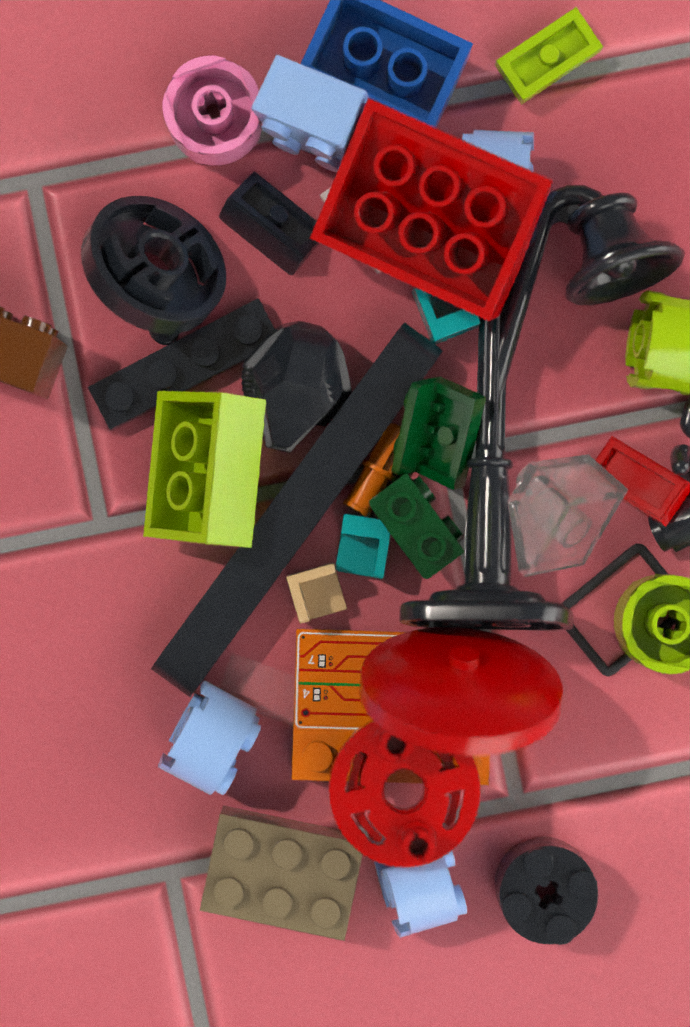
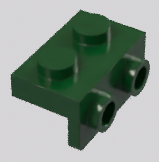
[391,376,486,490]
[369,473,465,579]

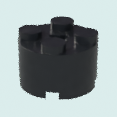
[495,836,598,945]

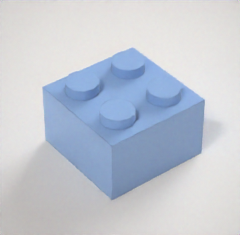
[251,54,369,173]

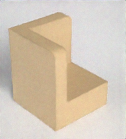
[287,563,347,624]

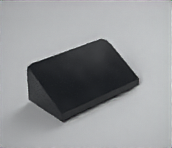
[219,171,319,276]

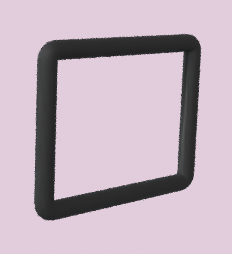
[561,543,676,676]

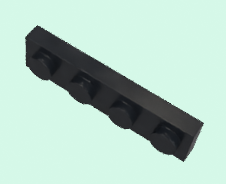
[88,298,275,431]

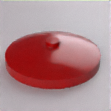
[359,627,563,755]

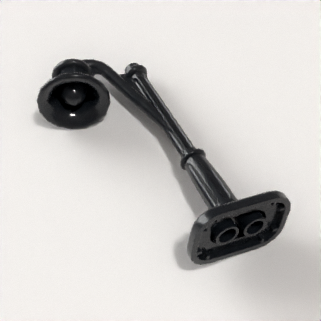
[399,185,685,631]

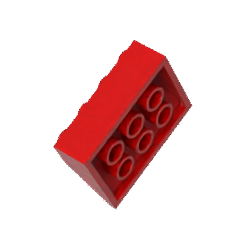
[310,98,553,321]

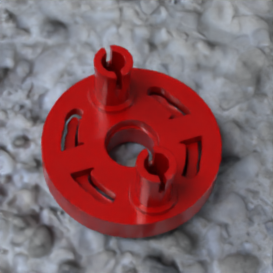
[329,720,481,867]

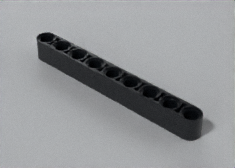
[151,322,444,697]

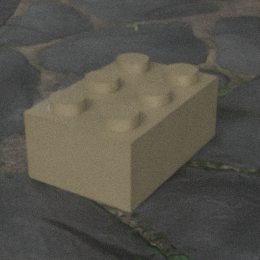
[200,805,363,941]

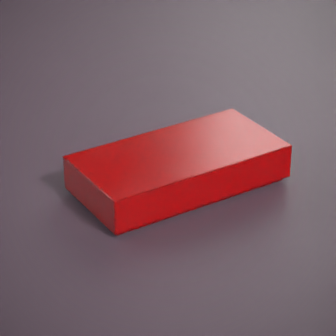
[585,436,690,527]

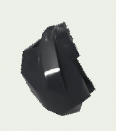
[241,321,352,453]

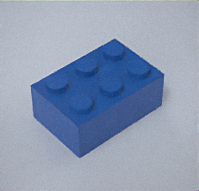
[300,0,473,128]

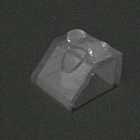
[508,454,629,577]

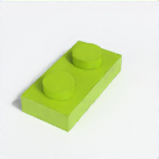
[495,7,603,105]

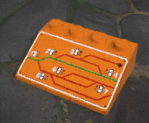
[292,628,490,785]

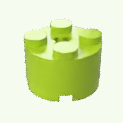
[614,574,690,674]

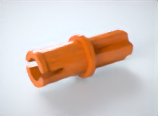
[343,423,401,518]

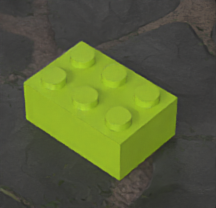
[143,391,266,548]

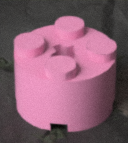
[162,56,262,165]

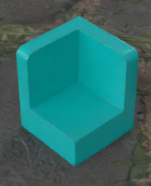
[412,287,480,345]
[336,514,390,579]

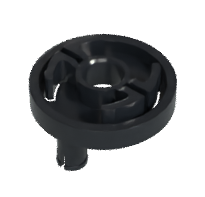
[81,196,226,346]

